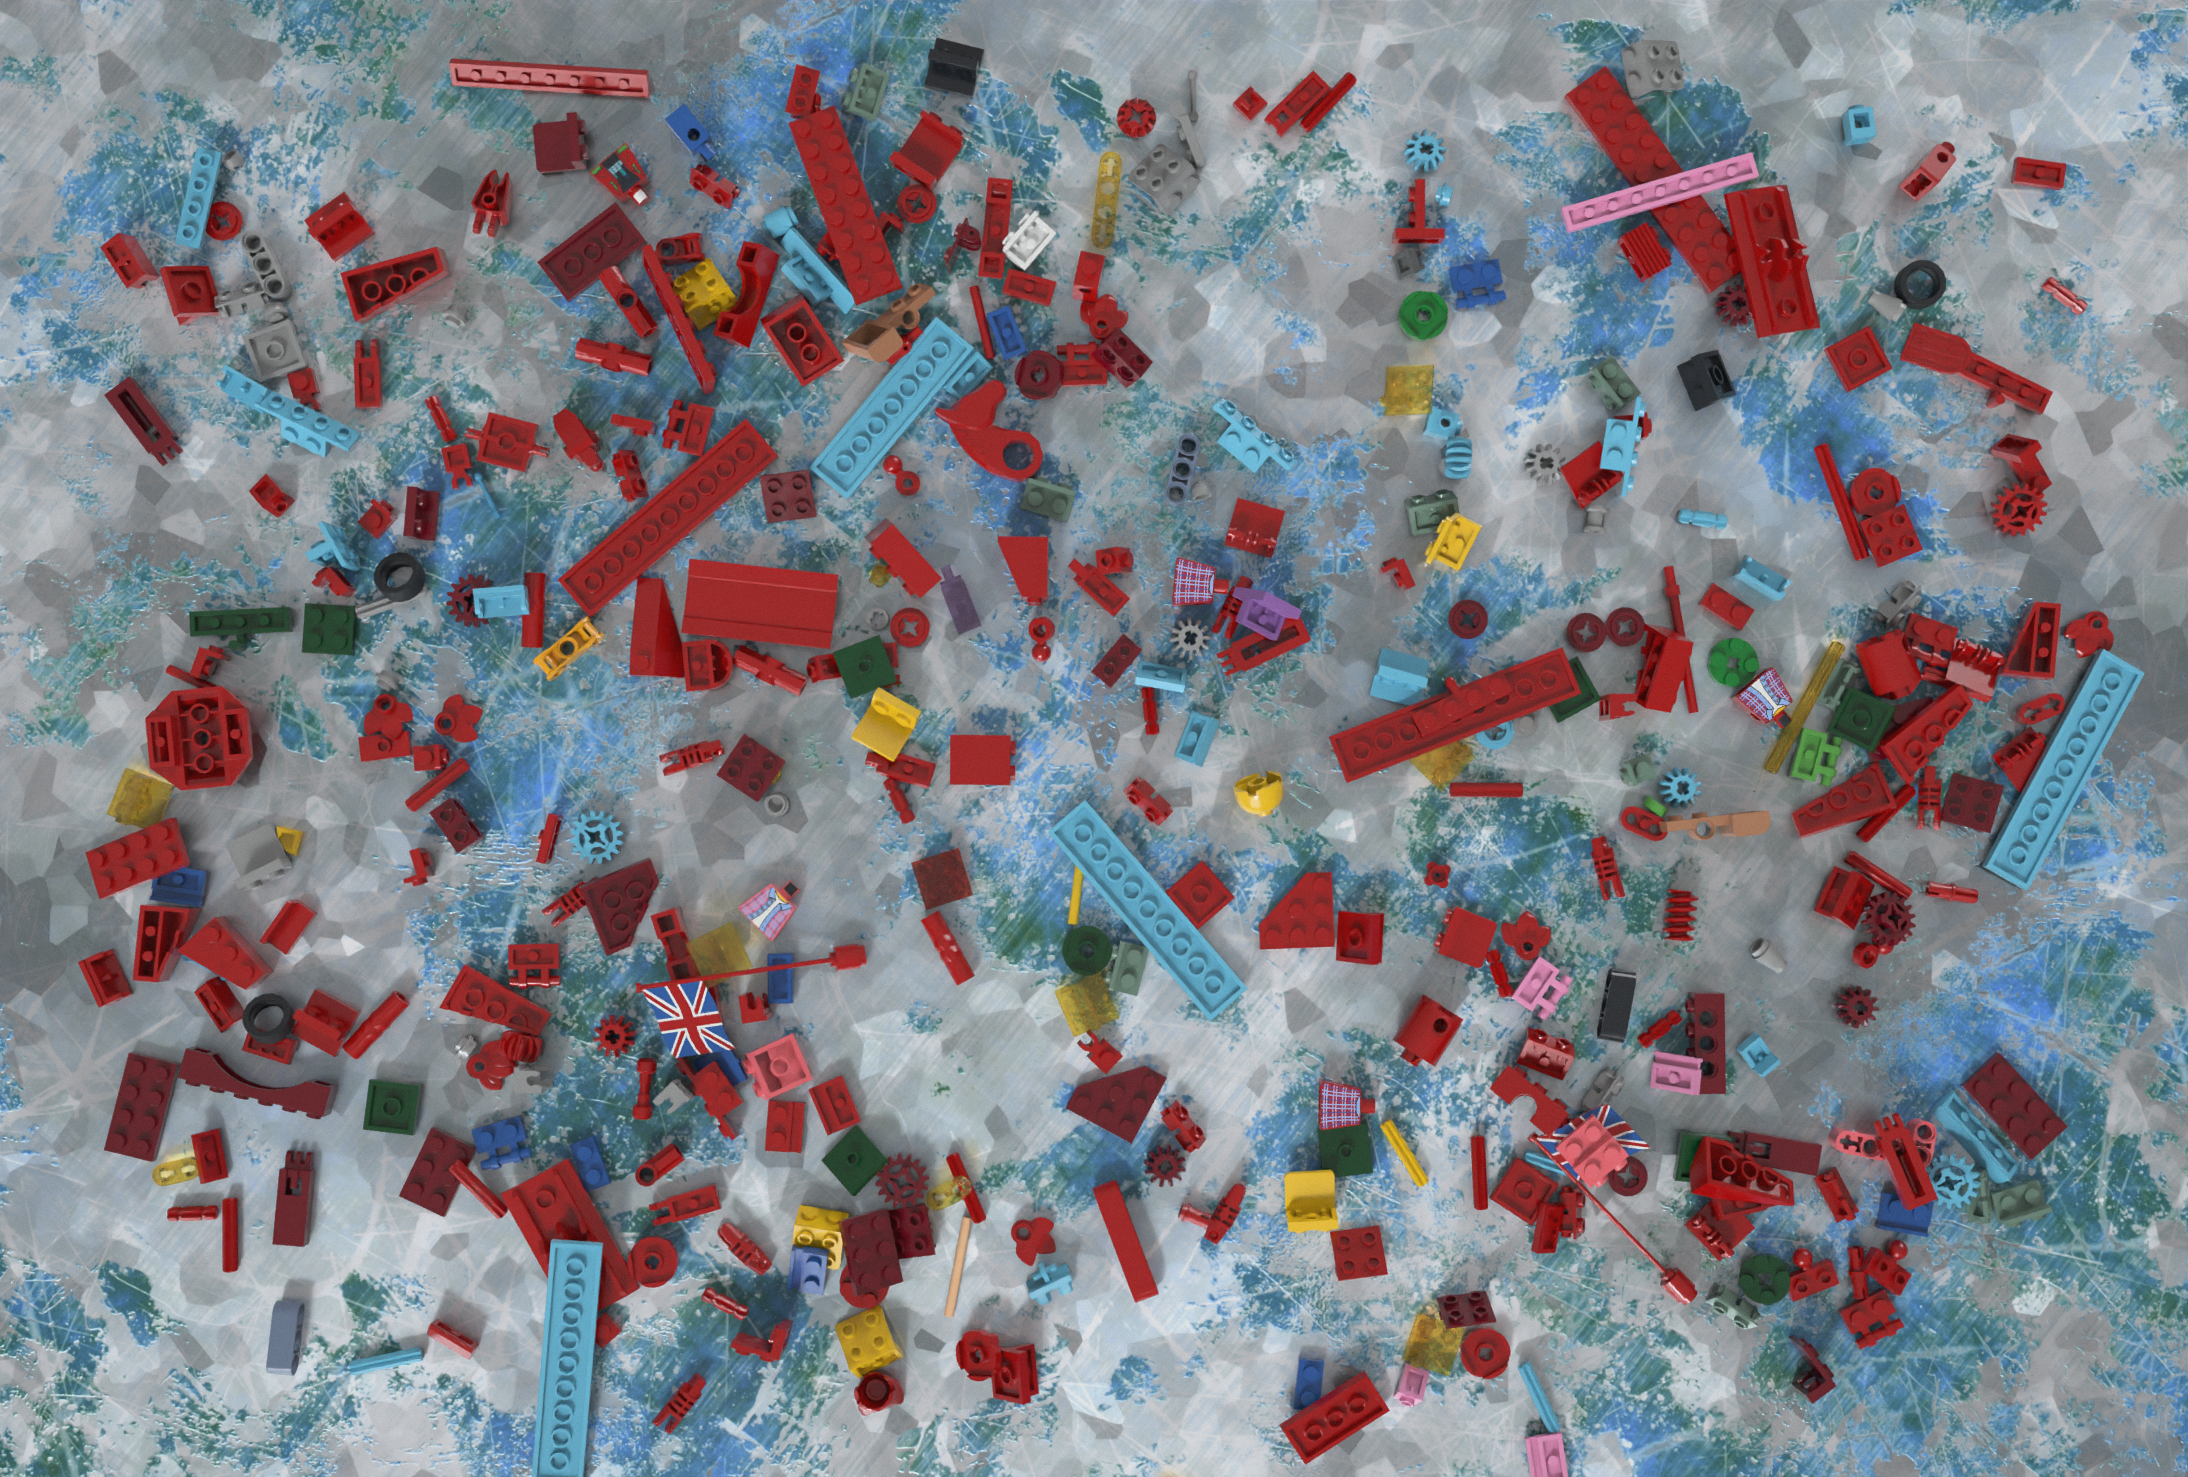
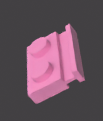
[1650,1051,1703,1095]
[1524,1431,1568,1477]

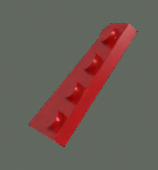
[1879,683,1974,785]
[1790,761,1897,839]
[439,964,553,1036]

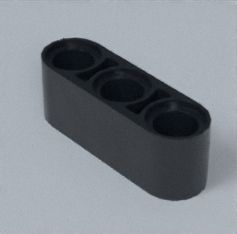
[1597,968,1637,1043]

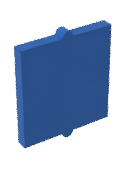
[693,1049,748,1086]

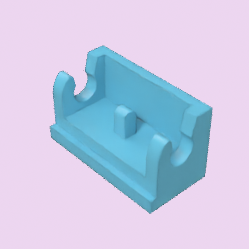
[216,365,272,415]
[1732,555,1792,601]
[473,585,530,619]

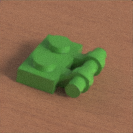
[1789,728,1843,787]

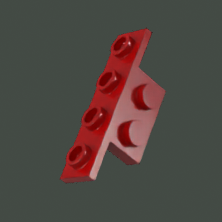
[676,1056,744,1140]

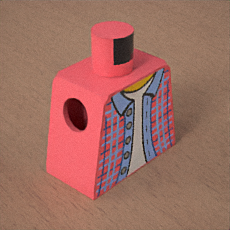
[738,880,800,941]

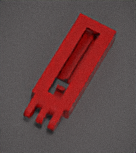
[1216,616,1311,676]
[1873,1112,1938,1210]

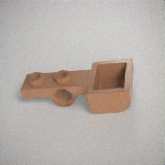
[842,283,936,363]
[1660,810,1770,840]

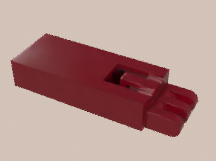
[104,377,184,466]
[1727,1130,1822,1176]
[272,1150,316,1247]

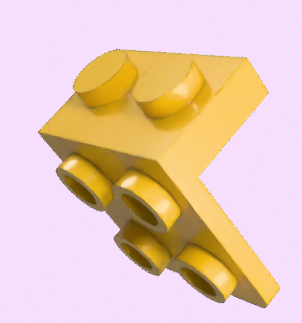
[1425,512,1483,571]
[1284,1170,1339,1233]
[792,1205,849,1270]

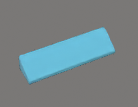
[1931,1090,2020,1184]

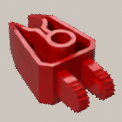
[471,170,513,238]
[553,408,604,473]

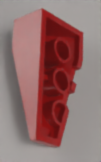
[629,578,685,678]
[1690,1136,1795,1206]

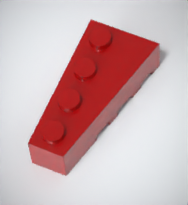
[340,247,451,324]

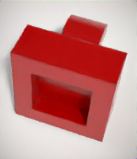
[1233,86,1268,123]

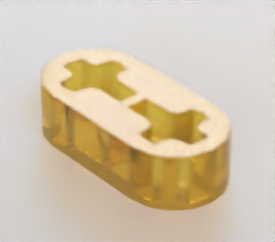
[152,1156,199,1186]
[926,1176,971,1211]

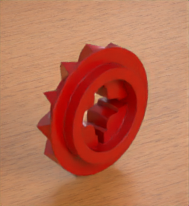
[1117,97,1156,138]
[897,184,937,224]
[205,201,244,242]
[890,608,930,647]

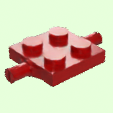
[465,412,550,473]

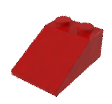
[760,293,844,387]

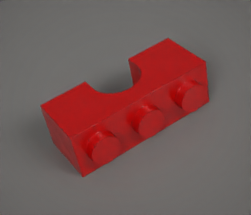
[651,907,701,981]
[1490,1065,1569,1138]

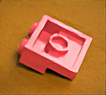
[742,1033,813,1101]
[1555,1114,1629,1188]

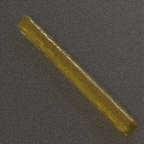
[1764,641,1845,774]

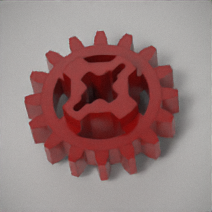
[1989,481,2048,536]

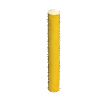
[1068,865,1084,925]

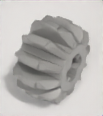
[1523,443,1566,486]
[1169,618,1211,660]

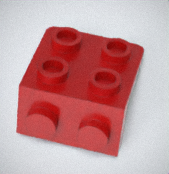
[1433,905,1497,968]

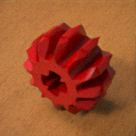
[593,1015,637,1058]
[498,1030,543,1063]

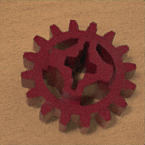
[446,574,497,628]
[1861,892,1916,947]
[875,1153,930,1208]

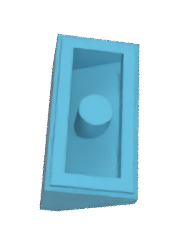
[943,349,994,401]
[1174,710,1220,767]

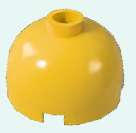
[1233,771,1284,816]

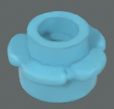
[1435,183,1453,207]

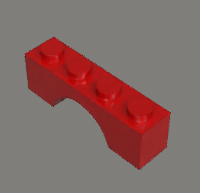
[713,241,780,348]

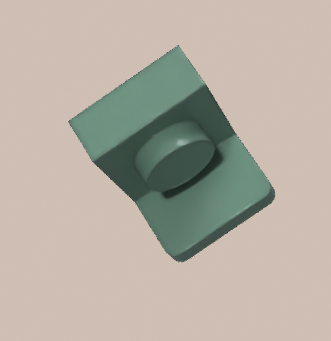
[1619,753,1658,787]

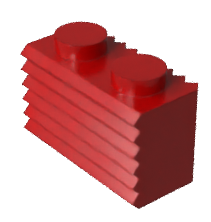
[1617,222,1672,283]

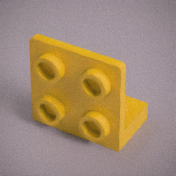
[673,258,737,331]
[851,687,922,761]
[835,1305,904,1378]

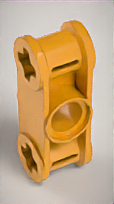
[533,616,605,681]

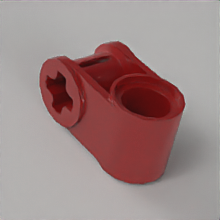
[656,233,706,266]

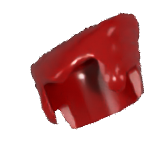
[854,1372,904,1416]

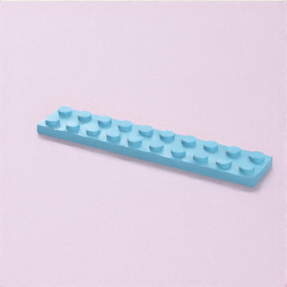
[1982,649,2145,890]
[1048,800,1248,1021]
[532,1239,603,1477]

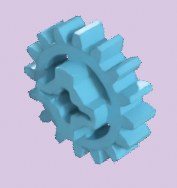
[569,810,625,864]
[1925,1153,1981,1209]

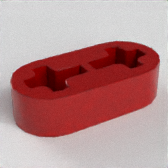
[2015,693,2065,725]

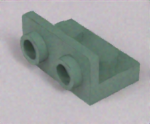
[841,62,890,122]
[1586,355,1641,413]
[1020,476,1076,523]
[1404,489,1460,536]
[1105,940,1149,996]
[1990,1179,2053,1228]

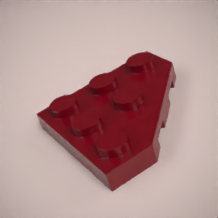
[579,857,659,956]
[1066,1065,1167,1144]

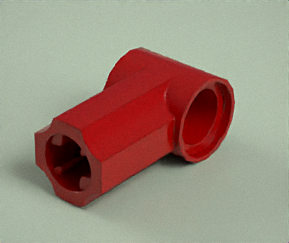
[635,1142,685,1187]

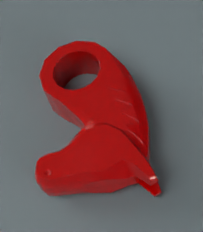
[934,379,1043,483]

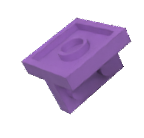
[1232,587,1302,640]

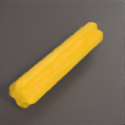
[1380,1119,1429,1187]

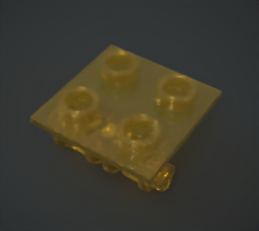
[1379,365,1434,416]
[1409,741,1476,792]
[1401,1312,1465,1377]

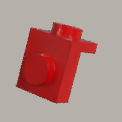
[877,211,905,236]
[1095,547,1134,575]
[403,848,434,887]

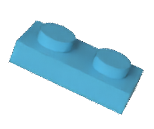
[1135,661,1188,693]

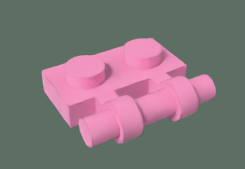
[1510,956,1573,1021]

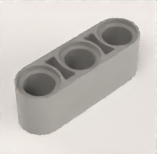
[241,230,293,302]

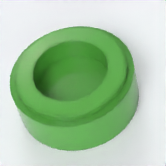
[1643,796,1668,817]

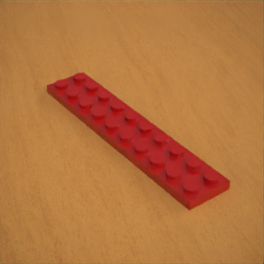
[1565,66,1741,294]
[558,419,779,618]
[1329,647,1581,783]

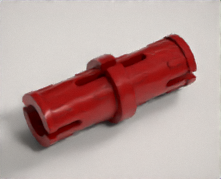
[1847,1246,1870,1299]

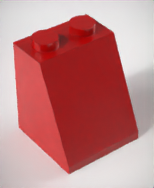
[998,536,1049,606]

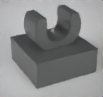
[1392,247,1425,280]

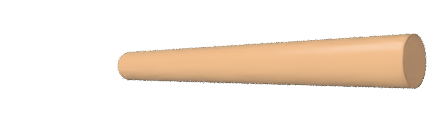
[944,1216,972,1317]

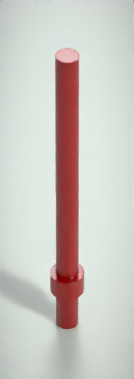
[1663,566,1699,713]

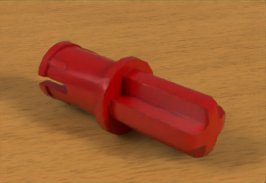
[1925,880,1979,904]

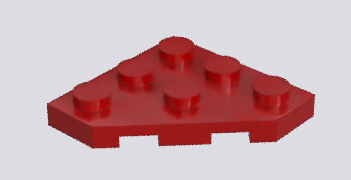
[1259,872,1335,950]

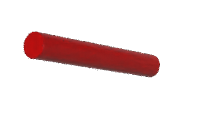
[969,285,996,360]
[166,664,238,698]

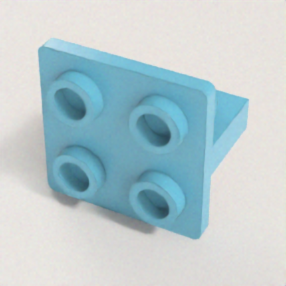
[305,521,361,572]
[1369,648,1430,706]

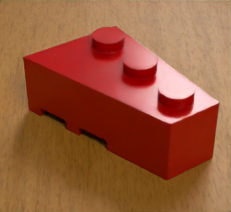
[864,518,942,598]
[1997,601,2061,680]
[132,904,201,983]
[177,916,274,990]

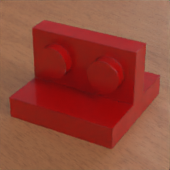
[304,192,376,262]
[160,266,220,326]
[1814,866,1875,930]
[1336,911,1384,965]
[291,989,361,1057]
[991,1342,1039,1405]

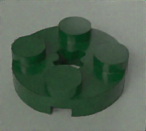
[1062,925,1112,976]
[1739,1253,1791,1305]

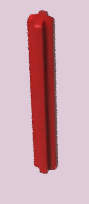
[1814,443,1869,561]

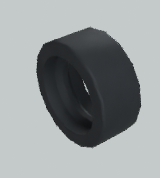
[1894,260,1946,310]
[374,552,426,602]
[242,993,295,1044]

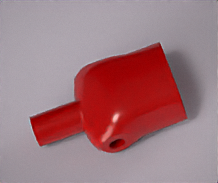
[887,325,924,365]

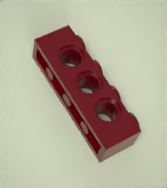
[1685,992,1726,1094]

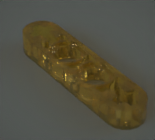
[1091,151,1122,249]

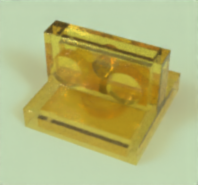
[107,768,175,829]
[685,922,753,989]
[1054,972,1120,1037]

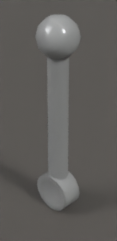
[1188,70,1199,122]

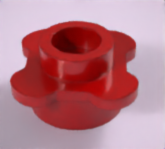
[1424,862,1451,888]

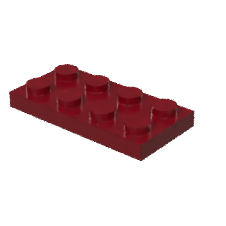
[537,202,647,303]
[104,1052,181,1162]
[1960,1052,2068,1161]

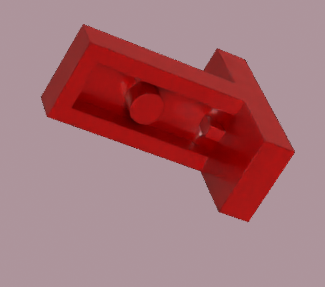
[1392,179,1445,244]
[1990,434,2052,496]

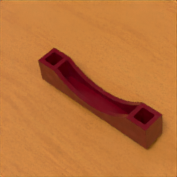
[178,1046,339,1119]

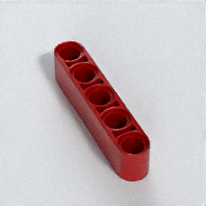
[1092,1179,1159,1303]

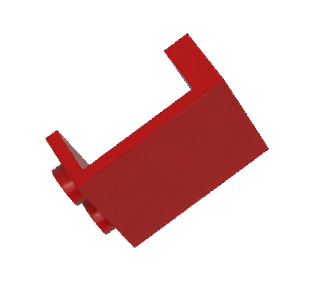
[889,110,965,191]
[950,735,1016,786]

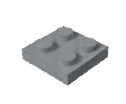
[242,319,309,384]

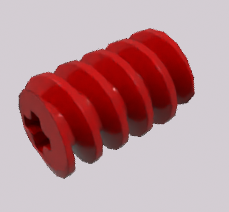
[1662,889,1699,942]

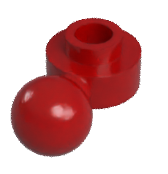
[883,455,920,496]
[1029,616,1055,662]
[1852,939,1894,969]

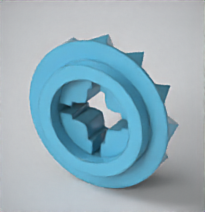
[1476,721,1514,749]

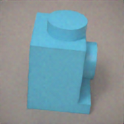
[1842,105,1877,146]
[1423,406,1463,440]

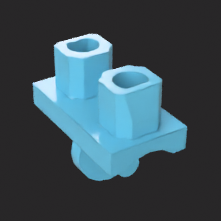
[1026,1261,1073,1306]

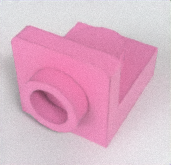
[1393,1363,1430,1407]

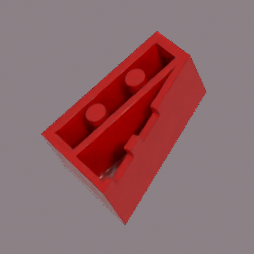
[1635,623,1694,713]

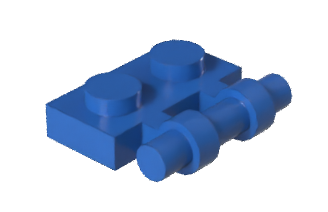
[1449,259,1506,309]
[471,1115,532,1171]

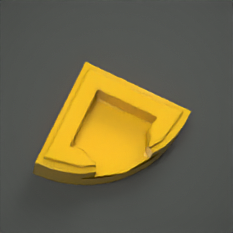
[277,826,304,856]

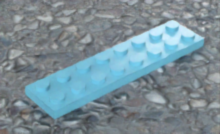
[809,317,974,500]

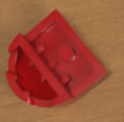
[682,639,733,692]

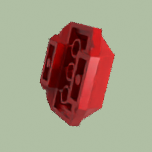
[145,686,253,791]

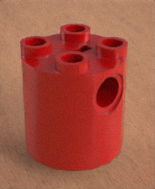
[1856,628,1923,700]
[1392,994,1463,1067]

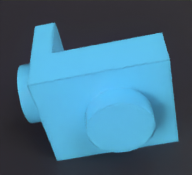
[1736,1032,1781,1078]

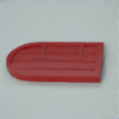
[1900,323,1972,375]

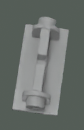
[214,282,270,318]
[1874,581,1922,631]
[1580,1067,1624,1112]

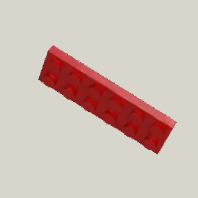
[641,244,717,395]

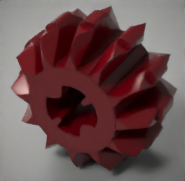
[1714,285,1753,328]
[1834,986,1880,1028]
[1144,1144,1186,1187]

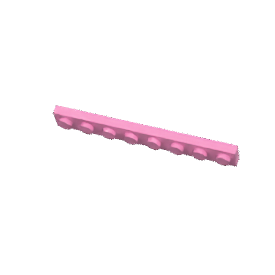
[1560,152,1759,234]

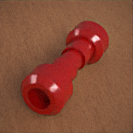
[632,1058,657,1120]

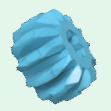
[1404,129,1446,174]
[1444,437,1472,480]
[1659,767,1702,809]

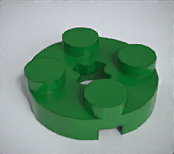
[1398,291,1448,342]
[1707,638,1759,687]

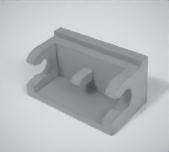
[514,1063,553,1093]
[652,1076,696,1113]

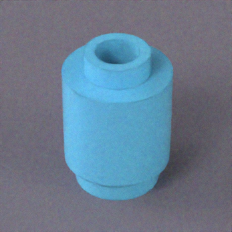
[760,206,799,239]

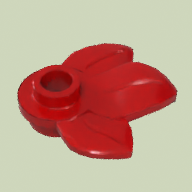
[1080,294,1128,340]
[2064,611,2114,658]
[364,694,413,741]
[434,694,483,743]
[1501,911,1551,961]
[466,1040,518,1090]
[1011,1217,1056,1266]

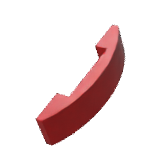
[978,177,1013,279]

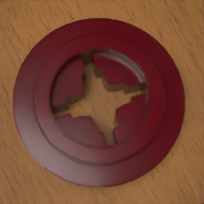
[1448,600,1488,639]
[1605,607,1645,647]
[1566,613,1606,652]
[1608,1156,1648,1196]

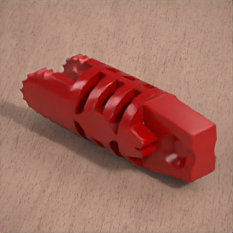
[1211,575,1253,639]
[659,740,725,776]
[1917,766,1942,830]
[1591,836,1625,901]
[541,876,598,928]
[1204,1183,1247,1244]
[717,1222,772,1276]
[652,1373,706,1434]

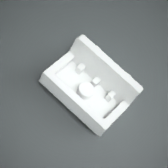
[1002,211,1057,272]

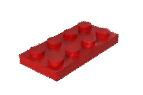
[85,818,191,899]
[1279,1371,1390,1465]

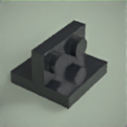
[924,37,985,99]
[1677,350,1736,412]

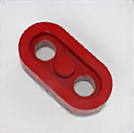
[1619,806,1668,841]

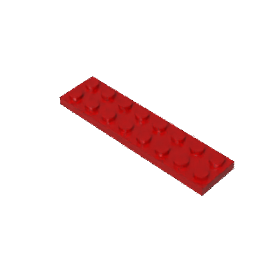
[788,106,903,306]

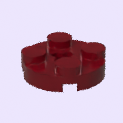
[1014,350,1064,401]

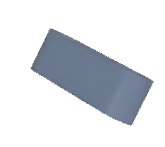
[1165,434,1200,507]
[266,1300,305,1376]

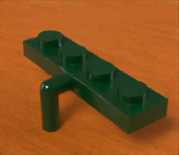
[189,607,293,652]

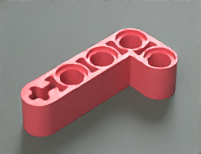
[1828,1118,1937,1167]

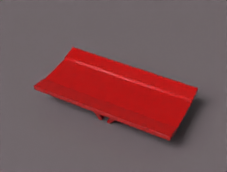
[1724,185,1821,339]
[681,559,839,649]
[500,1158,640,1311]

